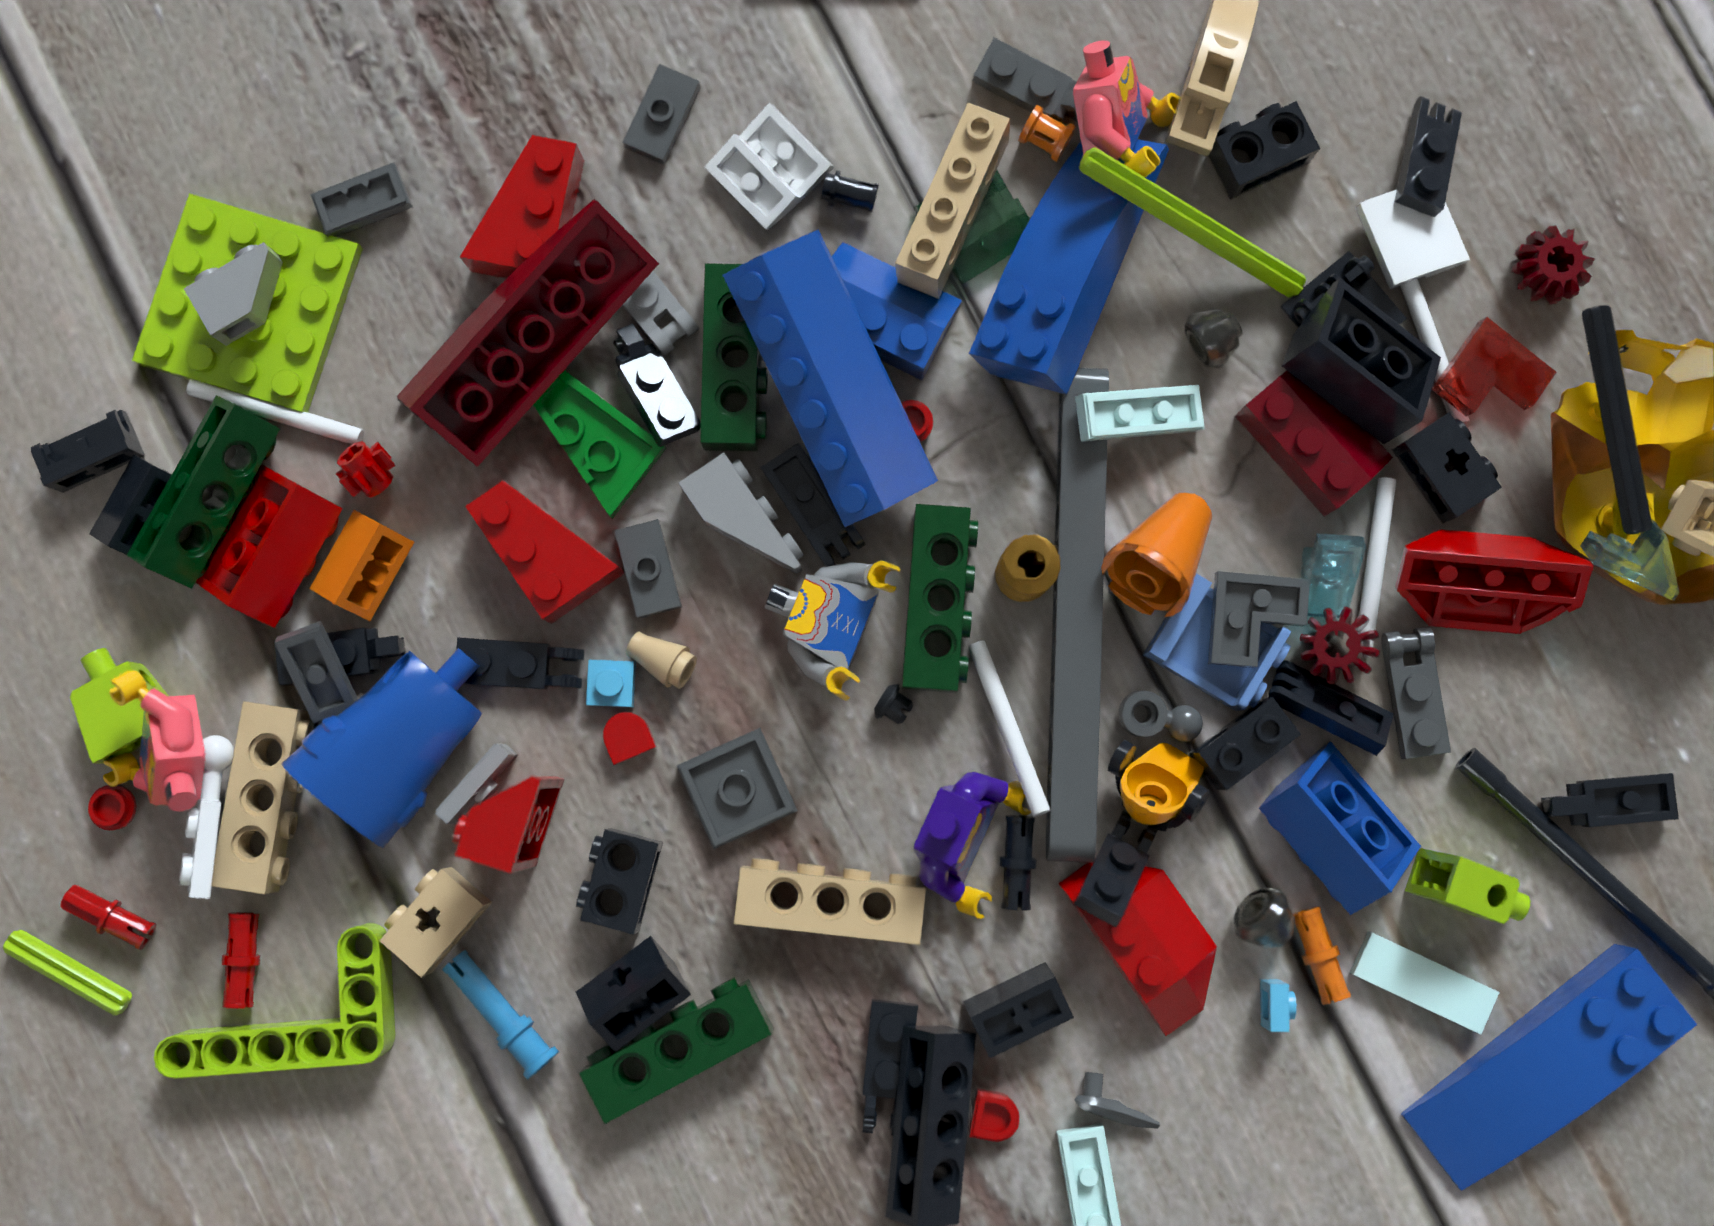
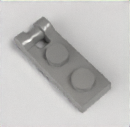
[623,271,699,356]

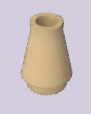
[626,632,697,689]

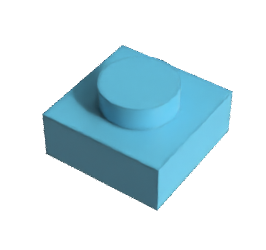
[586,660,636,708]
[1260,979,1296,1032]

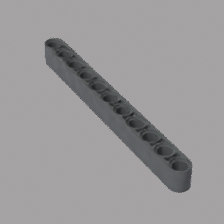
[1045,368,1109,863]

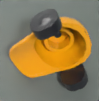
[1108,740,1210,832]

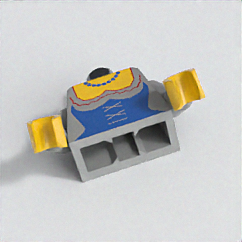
[765,561,900,701]

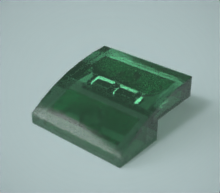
[913,170,1030,283]

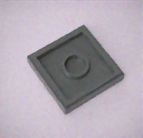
[677,728,798,849]

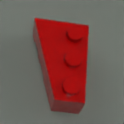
[465,480,625,624]

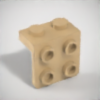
[1661,480,1714,557]

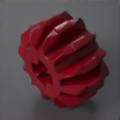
[1511,225,1595,305]
[1300,607,1380,684]

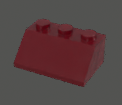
[1235,370,1393,516]

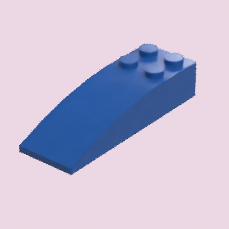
[969,139,1169,395]
[1400,944,1697,1191]

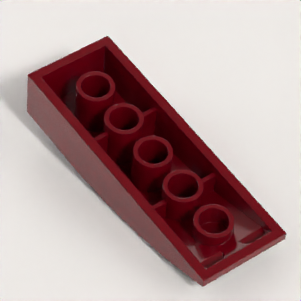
[396,199,659,467]

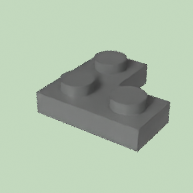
[1208,571,1310,668]

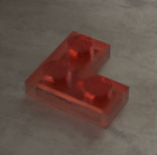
[1432,317,1556,417]

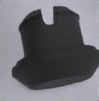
[874,684,914,724]

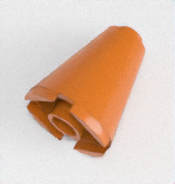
[1101,493,1212,617]

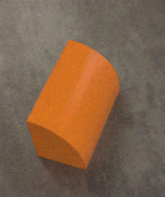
[309,510,414,621]

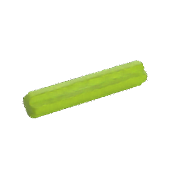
[3,930,133,1015]

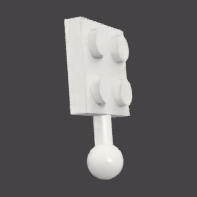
[179,735,234,899]

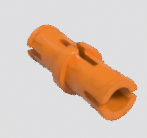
[1291,906,1351,1005]

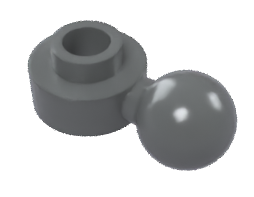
[1118,691,1203,742]

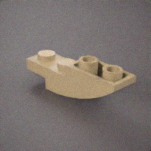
[1165,0,1259,156]

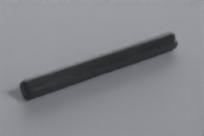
[1582,305,1653,534]

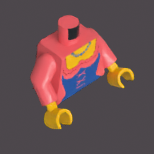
[1073,40,1180,178]
[103,670,205,812]

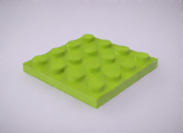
[132,193,363,413]

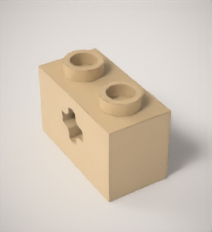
[380,867,492,978]

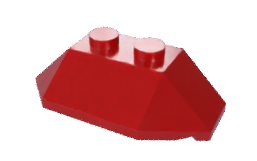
[1395,529,1594,634]
[1058,857,1217,1036]

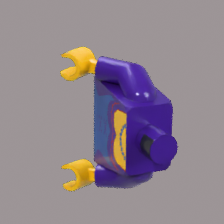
[913,772,1031,919]

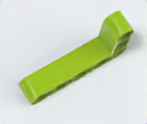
[154,923,396,1078]

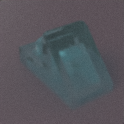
[1580,520,1679,601]
[1301,534,1366,618]

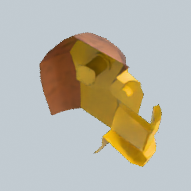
[1551,330,1714,605]

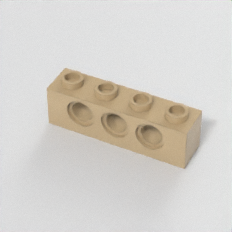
[895,103,1010,299]
[211,701,314,894]
[734,858,926,945]

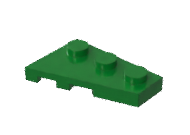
[533,370,667,519]

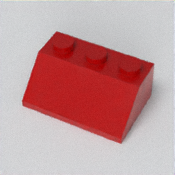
[195,465,343,628]
[453,776,564,873]

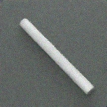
[1400,279,1470,423]
[187,379,364,445]
[1359,477,1397,658]
[968,641,1050,817]

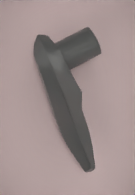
[1075,1072,1160,1129]

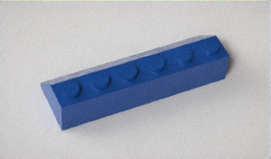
[723,230,938,527]

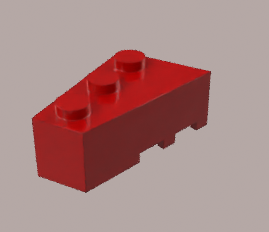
[460,135,584,279]

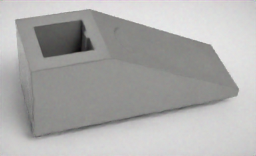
[679,453,804,574]

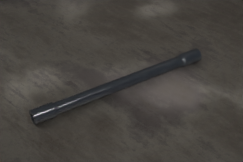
[1456,748,1714,1000]

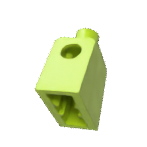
[70,648,169,764]
[1405,848,1530,924]

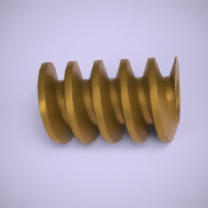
[995,535,1061,602]

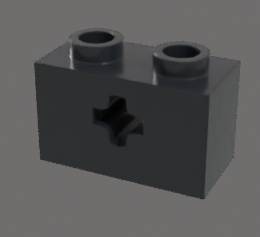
[1392,412,1502,524]
[576,936,691,1052]

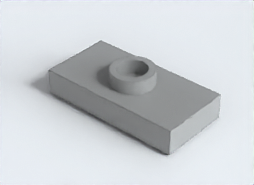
[435,743,518,824]

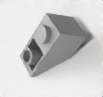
[184,242,282,346]

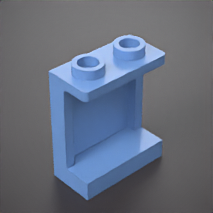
[1143,573,1291,711]

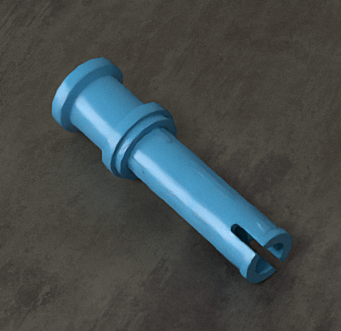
[442,950,559,1080]

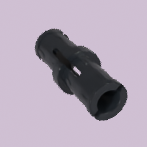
[1000,815,1037,911]

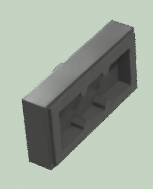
[622,64,701,165]
[310,162,413,237]
[614,519,682,619]

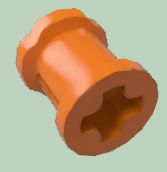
[1018,105,1077,162]

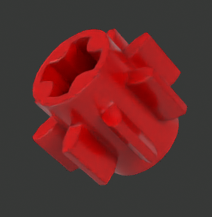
[336,441,395,498]

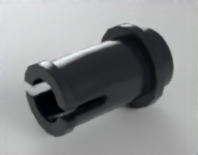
[821,170,879,213]

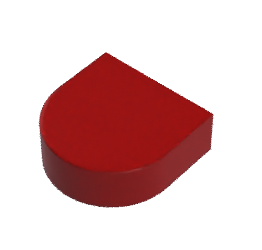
[603,712,657,765]
[968,1088,1020,1142]

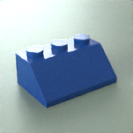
[832,242,962,380]
[1259,741,1421,915]

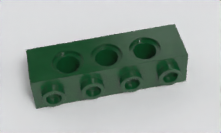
[700,263,768,451]
[127,395,280,589]
[901,504,978,693]
[579,977,774,1124]

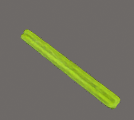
[1079,147,1306,298]

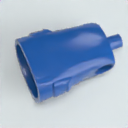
[282,648,482,848]

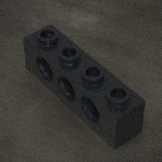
[885,1025,976,1226]

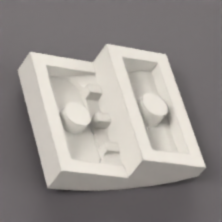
[705,103,834,230]
[1355,190,1470,289]

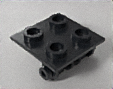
[1280,251,1407,328]

